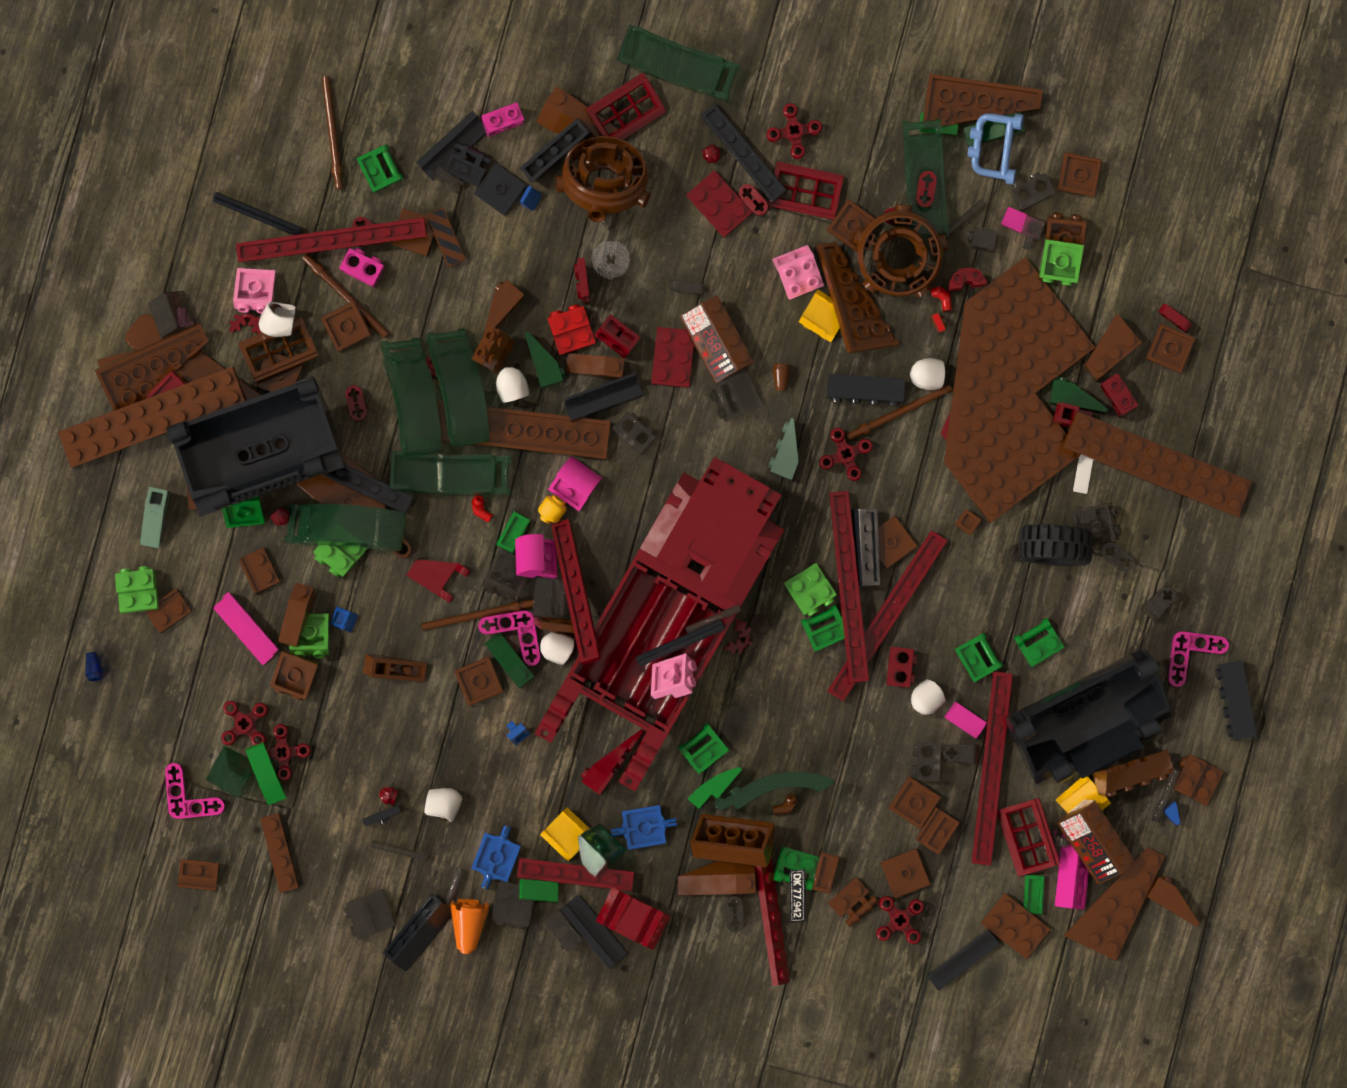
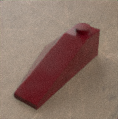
[581,729,644,795]

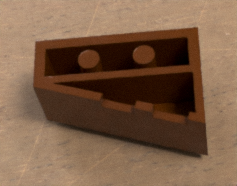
[1083,313,1142,382]

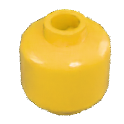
[538,494,567,524]

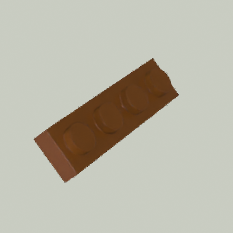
[260,813,299,893]

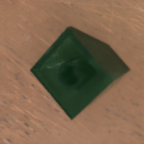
[206,746,254,798]
[578,824,627,877]

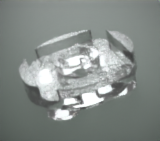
[592,241,630,280]

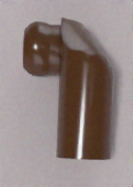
[772,793,798,815]

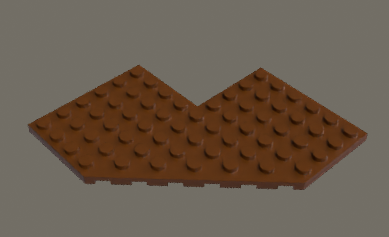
[943,257,1095,523]

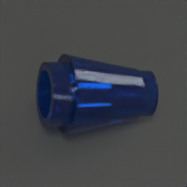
[85,652,104,681]

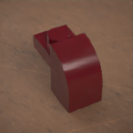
[1053,402,1093,427]

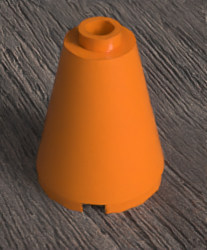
[451,899,489,954]

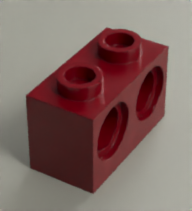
[594,314,641,359]
[1099,373,1138,418]
[886,647,917,688]

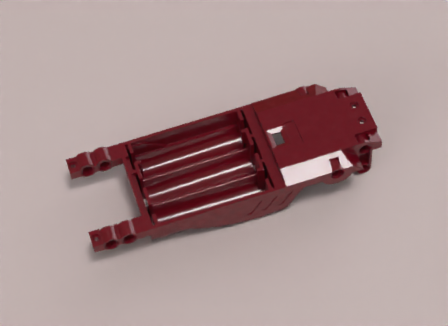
[534,457,785,791]

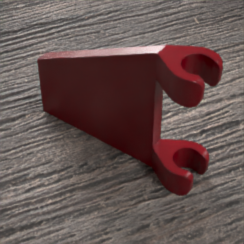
[406,559,470,603]

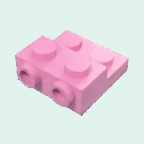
[233,268,276,314]
[651,654,697,699]

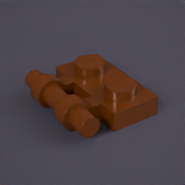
[828,877,878,927]

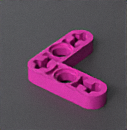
[478,611,540,666]
[1167,632,1229,687]
[165,763,225,819]

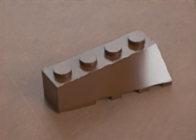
[1092,750,1174,797]

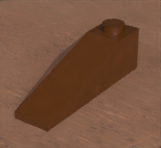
[536,86,619,139]
[678,861,756,896]

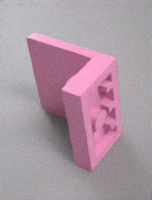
[772,245,824,299]

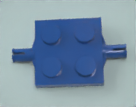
[611,805,677,850]
[471,825,521,890]

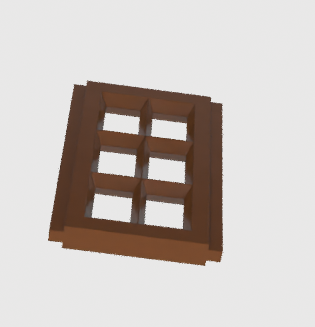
[238,317,319,383]

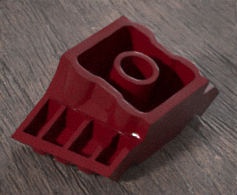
[596,887,671,950]

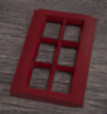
[586,72,666,140]
[768,161,844,220]
[997,797,1061,877]

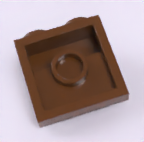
[1045,212,1086,255]
[472,325,515,375]
[270,650,319,700]
[1171,754,1224,806]

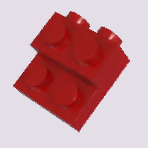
[547,304,596,356]

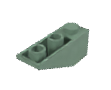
[768,418,799,481]
[140,487,171,548]

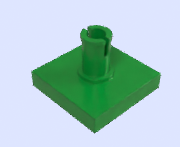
[222,496,265,528]

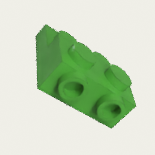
[1039,239,1084,286]
[313,524,368,578]
[784,563,837,617]
[115,566,159,614]
[289,614,330,659]

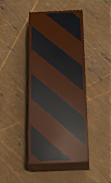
[425,207,466,267]

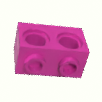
[481,102,524,137]
[339,248,385,288]

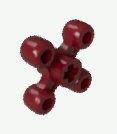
[766,103,822,160]
[819,427,873,482]
[221,700,269,746]
[266,724,312,781]
[876,896,924,944]

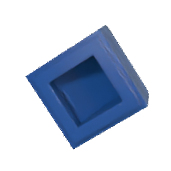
[520,186,542,211]
[329,606,358,632]
[1163,801,1180,825]

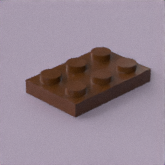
[981,892,1050,959]

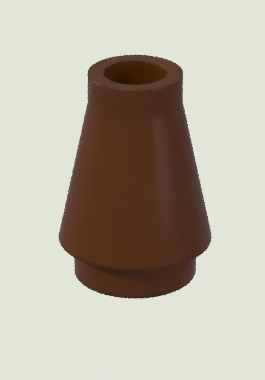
[772,363,791,391]

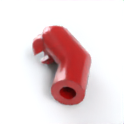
[931,286,952,312]
[471,495,493,523]

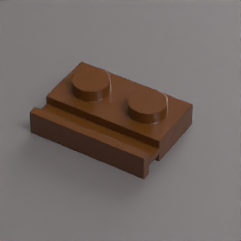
[238,547,280,594]
[145,589,192,633]
[915,808,960,855]
[177,859,220,891]

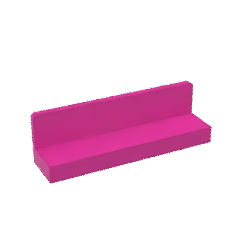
[214,592,280,665]
[1055,833,1089,910]

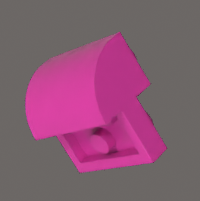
[548,456,603,511]
[515,534,557,579]

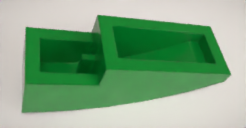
[245,742,286,805]
[688,767,742,809]

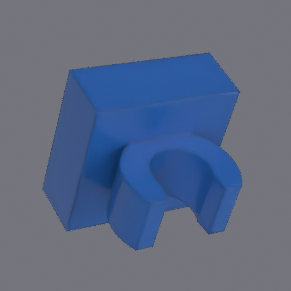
[506,721,530,746]

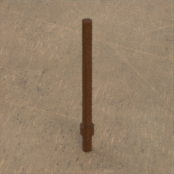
[322,77,343,190]
[302,254,389,338]
[846,384,952,441]
[421,599,535,631]

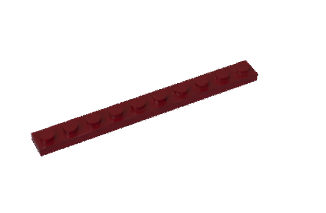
[236,217,427,263]
[829,491,869,683]
[827,530,947,702]
[971,672,1013,866]

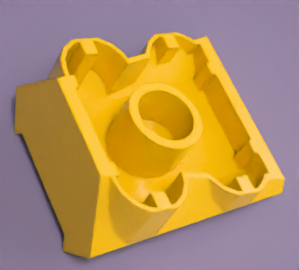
[799,289,840,342]
[1056,776,1111,813]
[540,807,595,861]

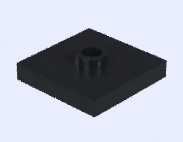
[473,163,527,216]
[362,805,403,826]

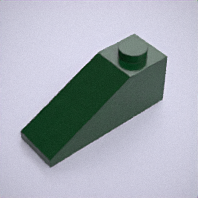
[963,112,1025,147]
[524,332,566,389]
[1048,377,1108,414]
[484,633,535,689]

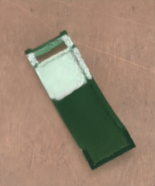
[616,24,741,102]
[902,118,949,240]
[426,328,489,447]
[381,337,441,456]
[390,451,511,496]
[284,504,406,551]
[715,772,835,810]

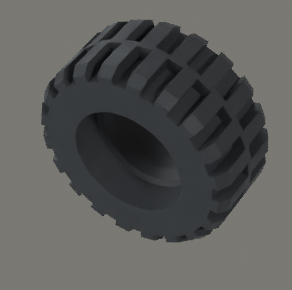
[1018,524,1093,566]

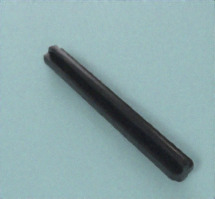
[213,192,302,235]
[636,620,725,666]

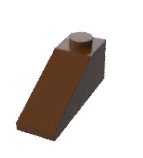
[483,280,525,336]
[566,354,625,379]
[278,583,316,647]
[363,654,427,682]
[1146,875,1200,927]

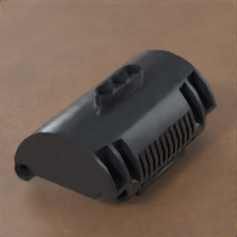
[166,376,344,517]
[1005,648,1172,785]

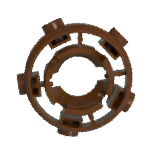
[556,136,651,223]
[852,204,948,298]

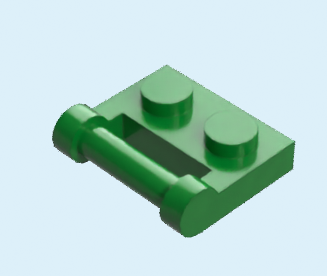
[356,144,404,193]
[801,605,844,652]
[1014,618,1064,667]
[954,633,1004,683]
[677,723,729,774]
[774,847,820,891]

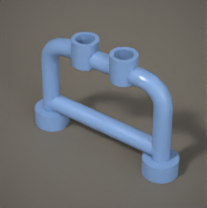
[968,113,1024,185]

